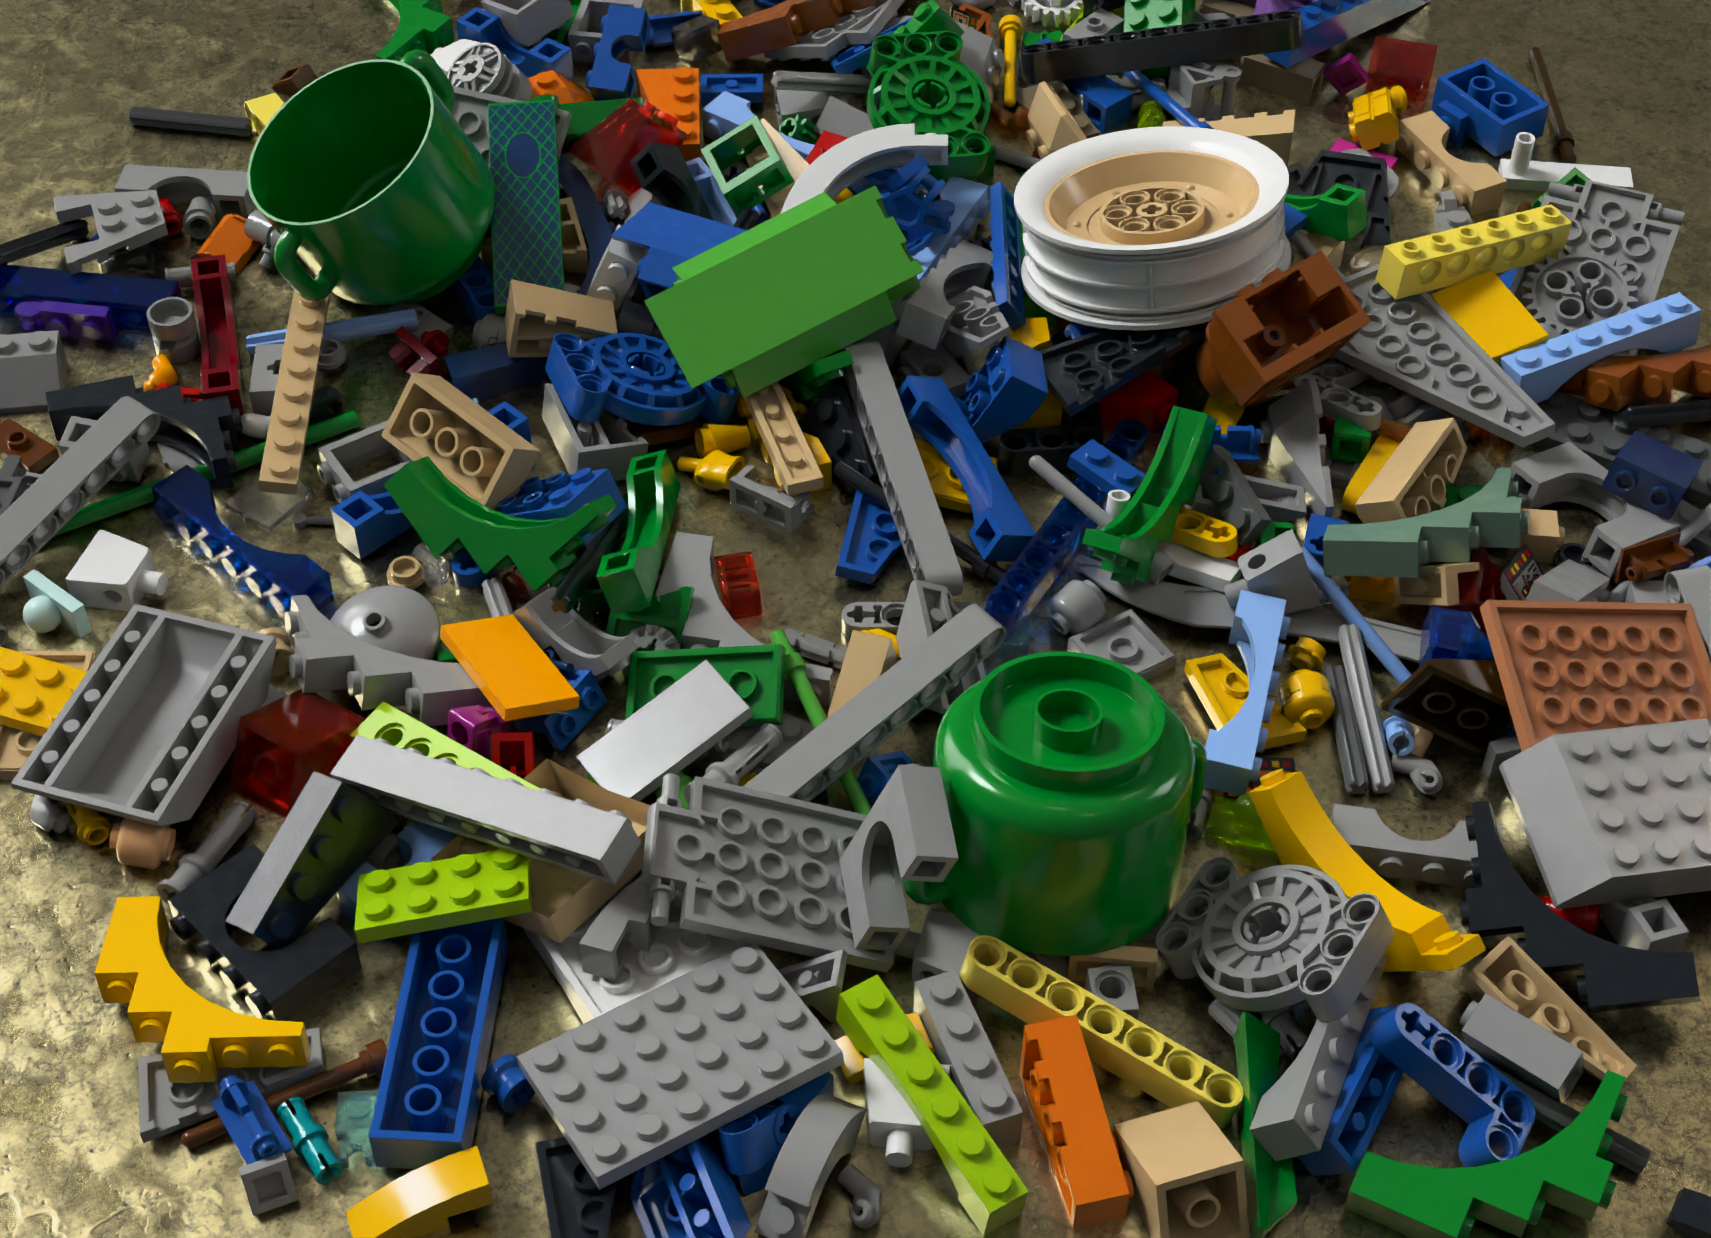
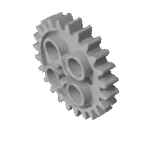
[1521,247,1638,335]

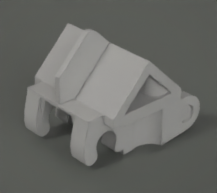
[1166,61,1241,119]

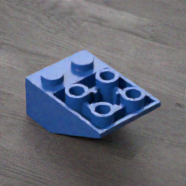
[954,335,1049,444]
[497,468,628,547]

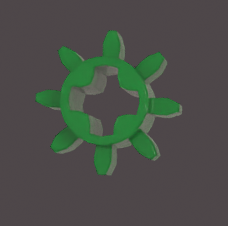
[778,114,817,145]

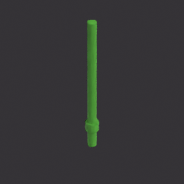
[770,629,871,815]

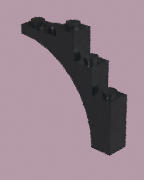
[46,375,243,490]
[1459,801,1701,1012]

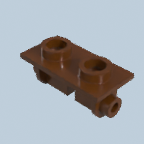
[1615,531,1694,583]

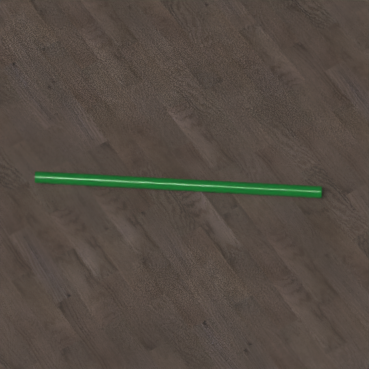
[52,410,360,538]

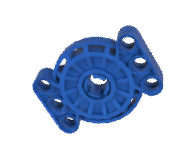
[545,333,739,426]

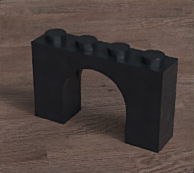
[168,843,362,1021]

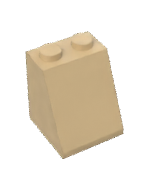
[1113,1101,1249,1238]

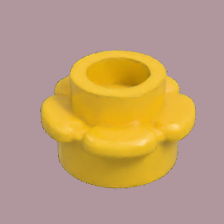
[1288,637,1326,670]

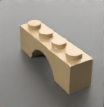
[1395,111,1507,217]

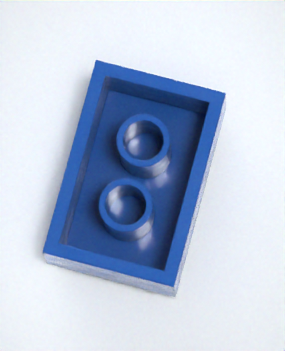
[1431,58,1550,157]

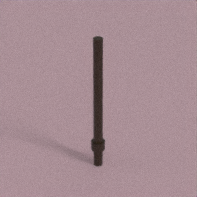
[1528,47,1577,164]

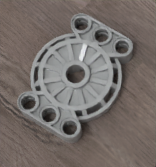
[1155,856,1394,1022]

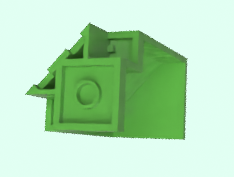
[644,185,924,398]

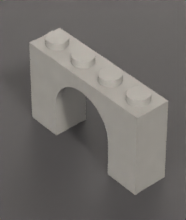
[1511,442,1680,578]
[839,764,959,951]

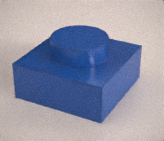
[1435,100,1469,145]

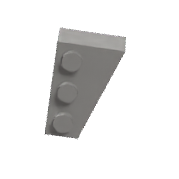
[542,383,649,481]

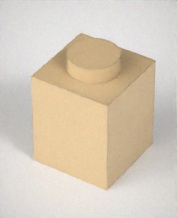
[1506,508,1565,563]

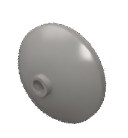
[330,585,440,660]

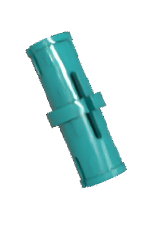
[277,1097,344,1184]

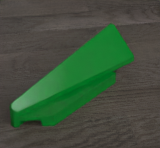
[1234,1012,1297,1238]

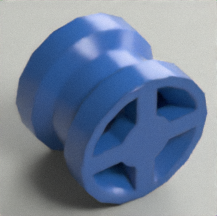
[481,1054,536,1112]

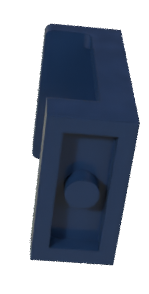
[1602,430,1703,519]

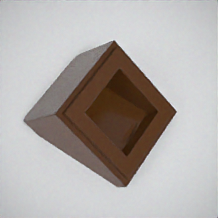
[271,63,318,96]

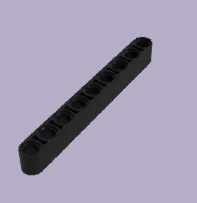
[1019,10,1303,84]

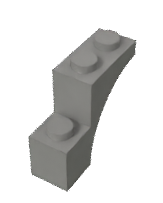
[512,586,637,682]

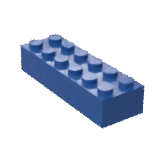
[369,917,509,1169]

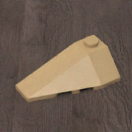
[1459,935,1637,1081]

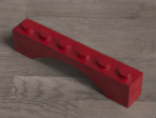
[190,254,245,416]

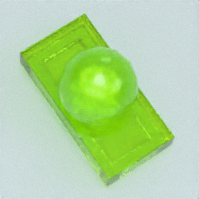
[1205,793,1275,851]

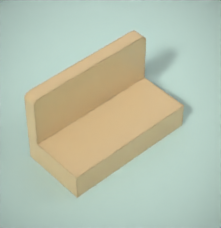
[1394,562,1479,606]
[1067,941,1158,988]

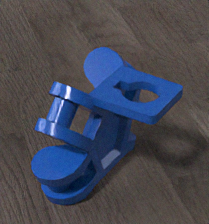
[878,166,955,255]

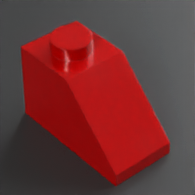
[1097,370,1178,433]

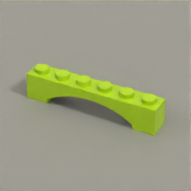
[836,974,1029,1237]

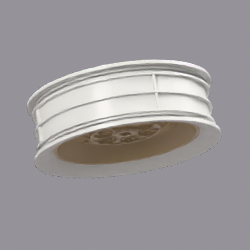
[1014,126,1291,330]

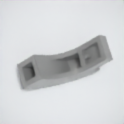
[755,1093,867,1238]

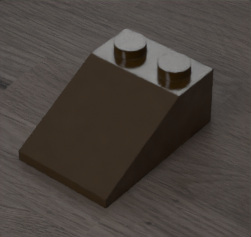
[1381,659,1515,756]

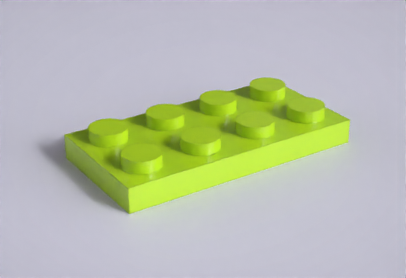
[354,848,532,943]

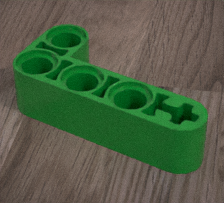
[530,94,651,144]

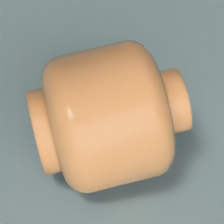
[109,818,176,869]

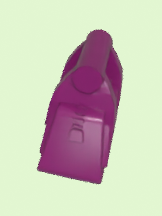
[447,705,511,761]

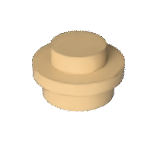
[386,556,425,589]

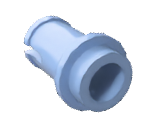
[1382,716,1415,756]

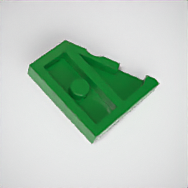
[606,586,695,651]

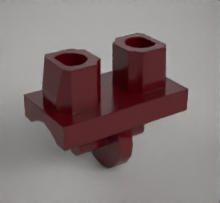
[387,326,449,381]

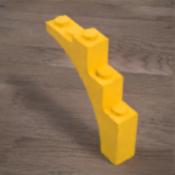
[94,896,311,1083]

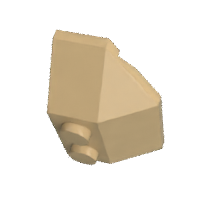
[1027,81,1087,159]

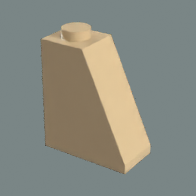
[827,630,898,718]

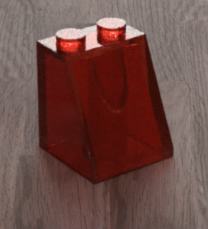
[569,98,688,193]
[230,689,365,817]

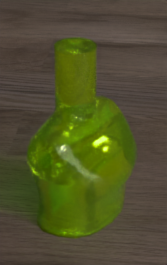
[1137,100,1166,128]

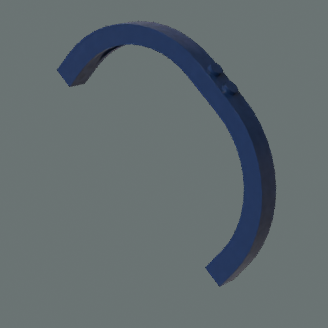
[445,154,615,400]

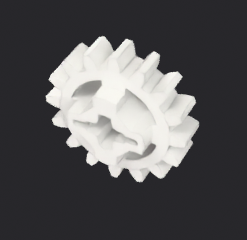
[1021,0,1084,27]

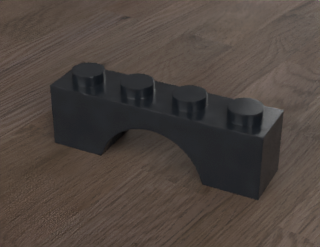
[630,142,714,221]

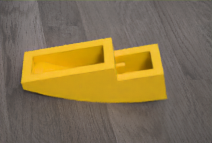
[346,1146,493,1238]

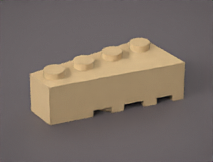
[1355,418,1467,524]

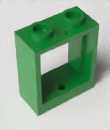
[701,115,795,216]

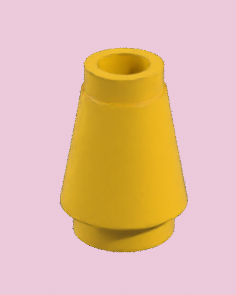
[694,424,751,457]

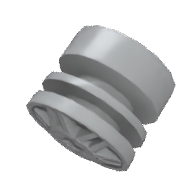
[447,42,532,102]

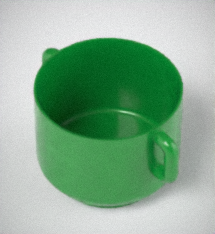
[247,49,495,305]
[904,651,1207,956]

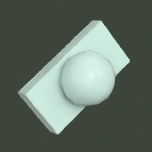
[23,569,91,639]

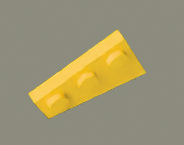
[1184,653,1307,750]

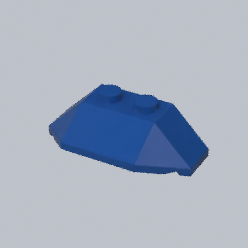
[630,1135,752,1238]

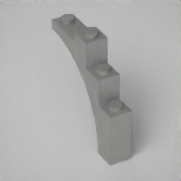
[655,532,833,707]
[285,595,493,726]

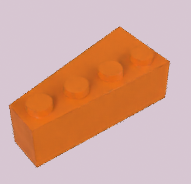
[636,67,701,162]
[1019,1014,1134,1230]

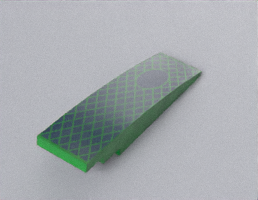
[488,100,565,315]

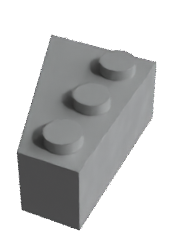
[1526,559,1611,602]

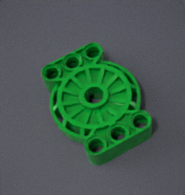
[866,31,991,179]

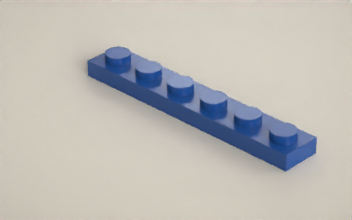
[988,181,1026,330]

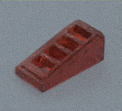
[714,551,762,619]

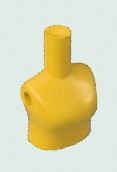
[677,450,746,492]

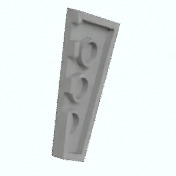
[138,1027,324,1143]

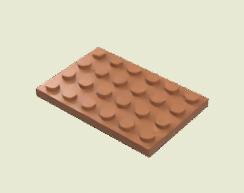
[1480,600,1711,751]

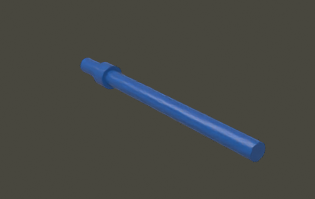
[1123,70,1214,129]

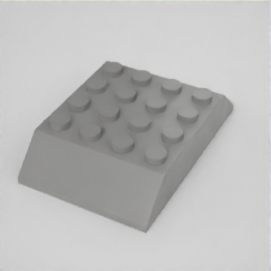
[10,604,277,827]
[1499,718,1711,909]

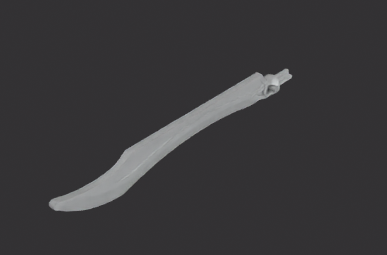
[1074,555,1494,664]

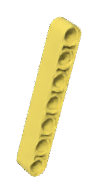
[960,935,1244,1129]

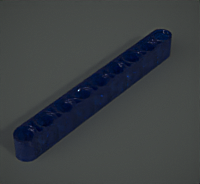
[984,419,1149,643]

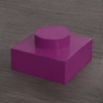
[1324,53,1369,96]

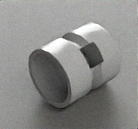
[146,297,201,363]

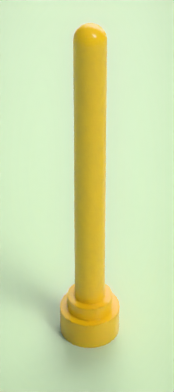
[999,15,1023,107]

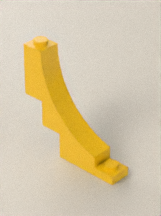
[1248,769,1486,972]

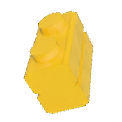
[1348,87,1400,151]

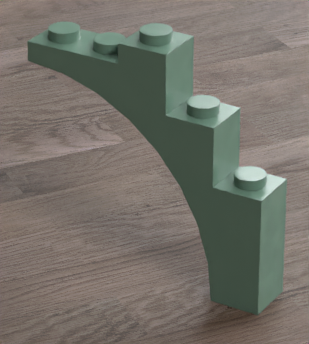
[1323,468,1530,578]

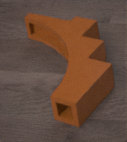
[717,0,877,62]
[1557,344,1711,411]

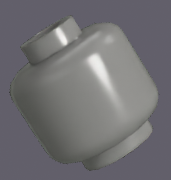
[1049,580,1106,635]

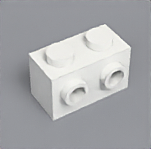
[586,224,646,311]

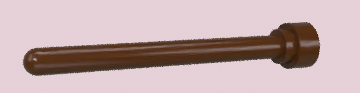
[181,1038,387,1148]

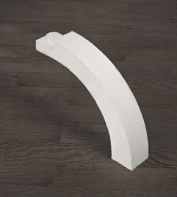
[781,123,948,213]

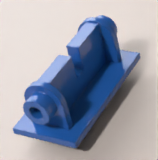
[646,11,705,48]
[1206,425,1261,462]
[211,1075,293,1165]

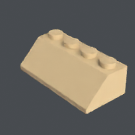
[381,372,540,509]

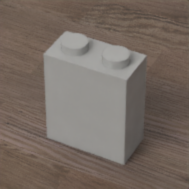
[1460,993,1585,1103]

